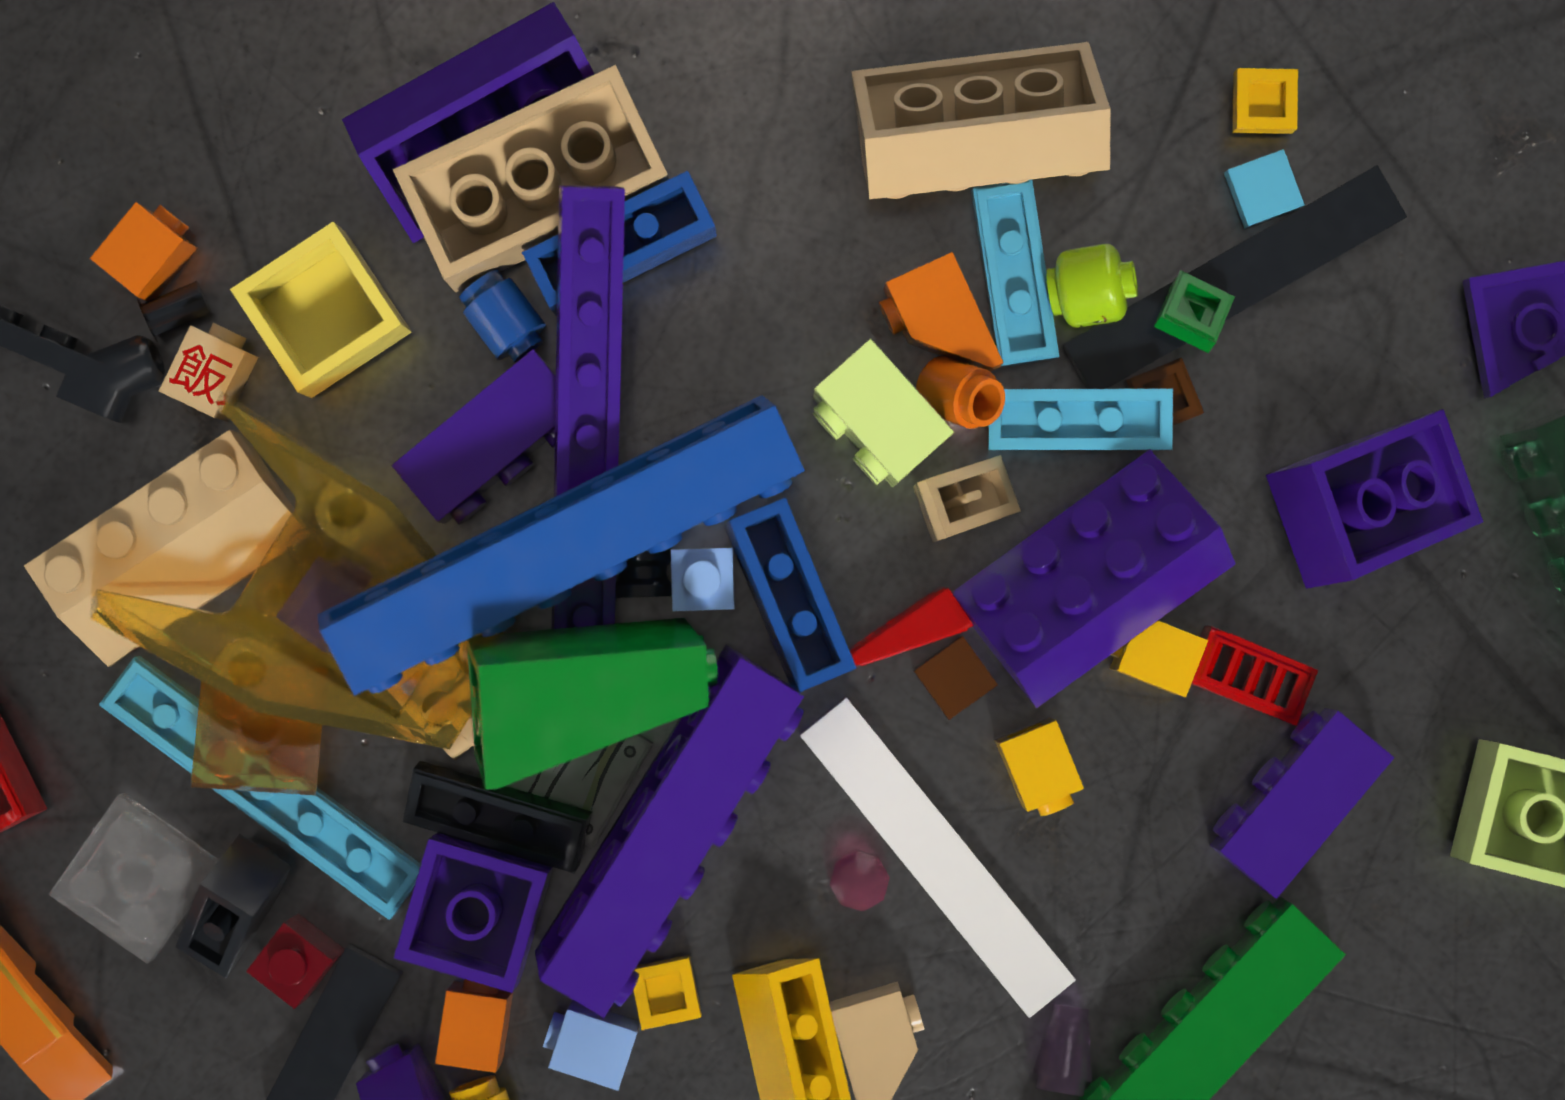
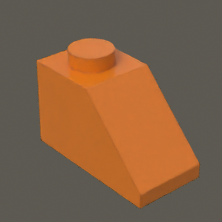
[879,252,1003,372]

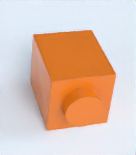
[90,202,198,301]
[435,979,513,1073]

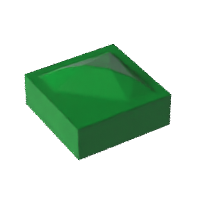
[1154,270,1235,353]

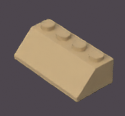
[851,42,1110,200]
[393,65,669,293]
[24,430,311,667]

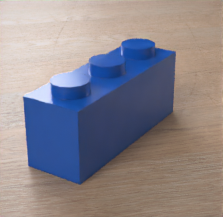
[522,170,717,316]
[724,497,857,692]

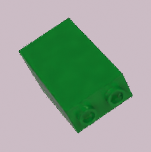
[466,618,718,790]

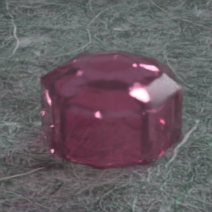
[829,849,890,911]

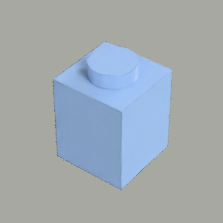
[671,548,735,611]
[543,999,640,1091]

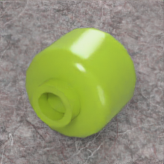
[1047,244,1138,328]

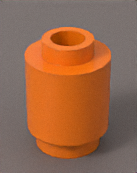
[916,356,1005,429]

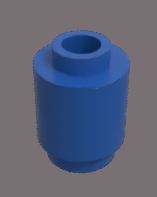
[459,269,546,363]

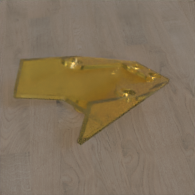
[90,391,504,749]

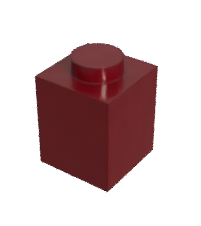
[246,913,345,1009]

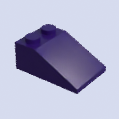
[1266,409,1483,589]

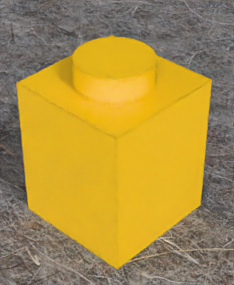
[1110,621,1208,697]
[995,718,1084,816]

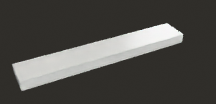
[800,697,1076,1018]

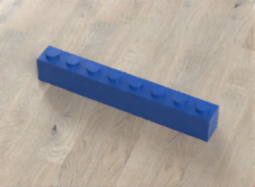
[317,395,805,696]

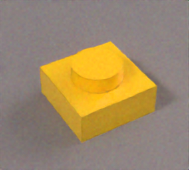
[1232,68,1298,134]
[633,955,702,1030]

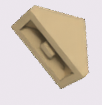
[913,455,1021,543]

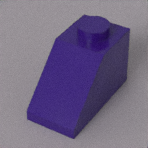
[356,1043,449,1100]

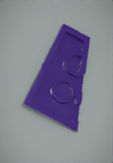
[1462,261,1565,399]

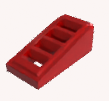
[849,586,974,666]
[1192,625,1319,726]

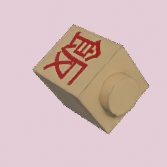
[159,323,258,422]

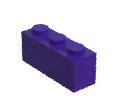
[391,349,556,525]
[1210,708,1394,899]

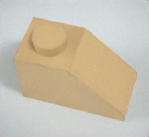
[829,981,925,1100]

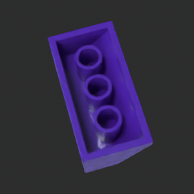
[342,2,595,243]

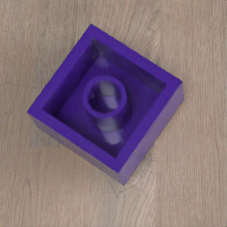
[394,833,554,993]

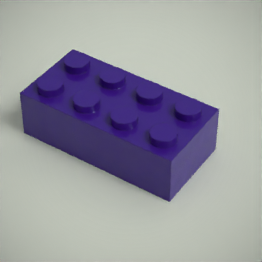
[952,449,1236,708]

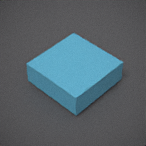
[1224,149,1305,229]

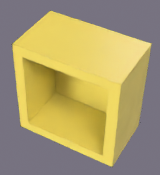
[230,222,412,398]

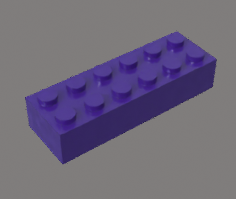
[535,645,804,1017]

